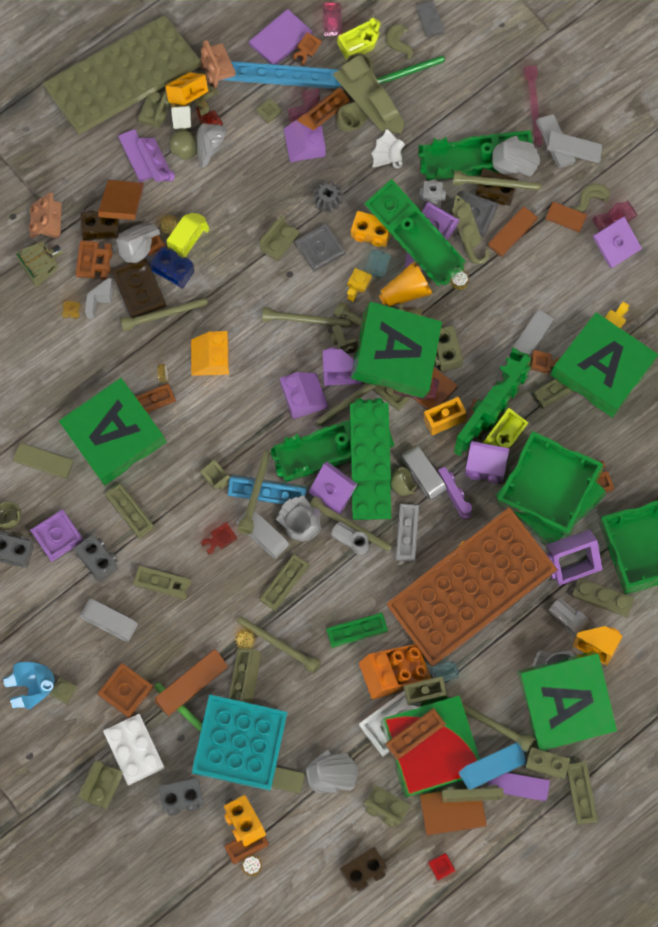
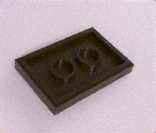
[111,257,166,318]

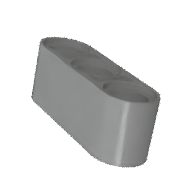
[400,445,447,500]
[236,511,289,559]
[79,599,138,642]

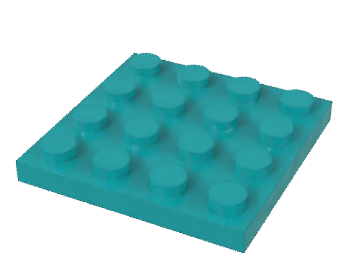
[191,694,288,791]

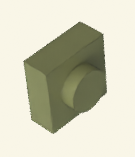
[256,98,282,124]
[49,677,77,705]

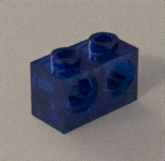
[150,246,195,289]

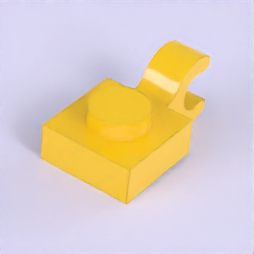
[347,268,372,302]
[605,301,630,329]

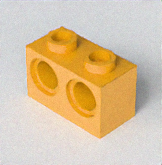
[166,72,208,105]
[351,211,391,247]
[223,795,266,846]

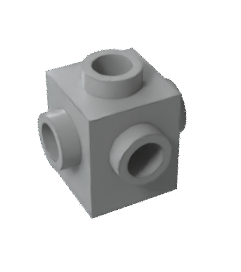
[419,180,446,209]

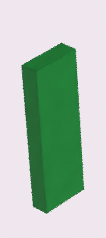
[326,612,388,648]

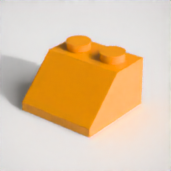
[191,331,229,376]
[573,626,623,666]

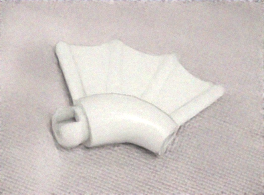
[371,129,405,169]

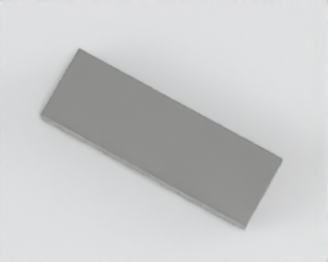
[536,114,576,168]
[547,131,602,163]
[509,309,555,357]
[396,504,419,562]

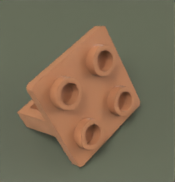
[200,40,236,88]
[29,192,62,239]

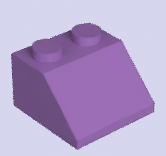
[284,120,326,162]
[323,348,362,386]
[280,372,328,419]
[465,441,509,484]

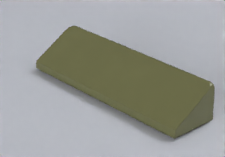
[228,649,261,704]

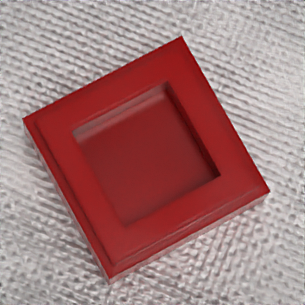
[428,853,456,881]

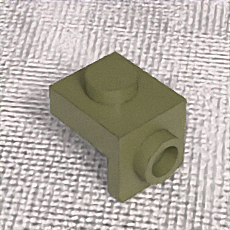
[330,325,358,353]
[199,459,230,490]

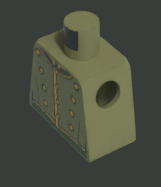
[15,242,63,287]

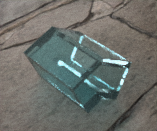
[365,250,391,278]
[430,661,459,681]

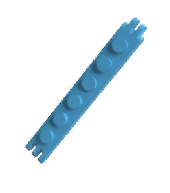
[223,61,344,89]

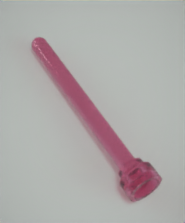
[523,65,542,147]

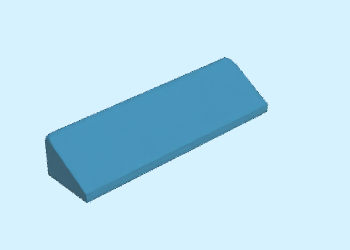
[228,475,307,504]
[459,742,526,790]

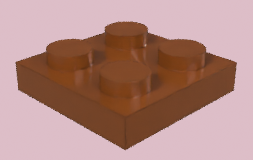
[97,663,154,718]

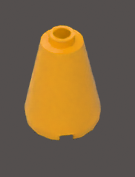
[379,261,433,307]

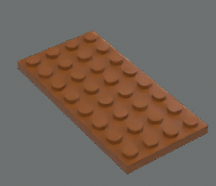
[386,507,558,667]

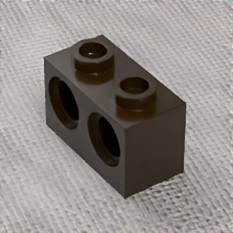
[476,168,518,206]
[81,210,120,240]
[340,847,388,892]

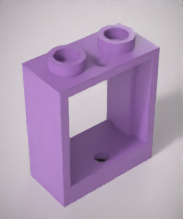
[546,529,603,586]

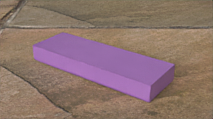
[118,129,153,182]
[487,773,550,801]

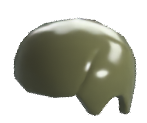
[169,131,197,160]
[390,467,416,496]
[0,501,22,530]

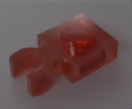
[196,107,223,126]
[201,522,238,555]

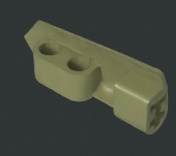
[333,55,405,134]

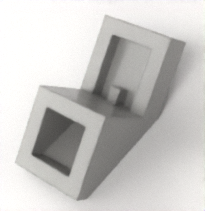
[85,278,114,319]

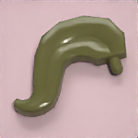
[387,24,413,60]
[193,86,219,115]
[574,184,610,212]

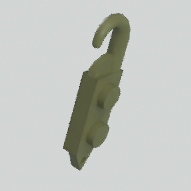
[451,195,490,265]

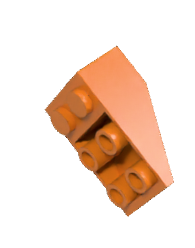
[359,644,432,699]

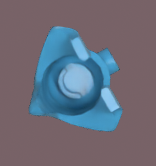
[3,662,55,709]

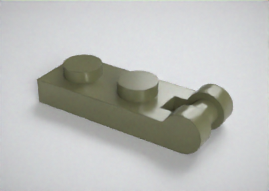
[133,566,192,600]

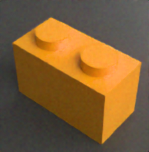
[423,397,467,436]

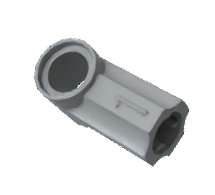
[331,521,369,554]
[549,598,590,637]

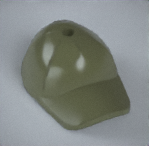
[335,102,369,132]

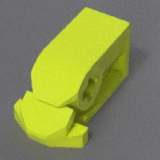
[337,18,381,60]
[167,213,209,259]
[482,408,529,448]

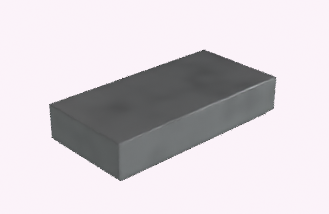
[416,1,444,38]

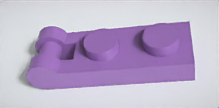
[137,138,175,182]
[438,467,472,519]

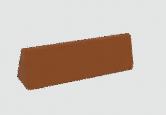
[297,87,350,131]
[155,649,228,717]

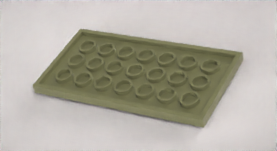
[42,15,202,135]

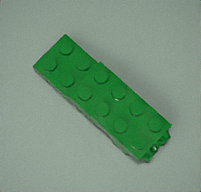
[417,130,533,181]
[364,179,466,287]
[454,347,531,456]
[349,398,391,520]
[270,420,394,482]

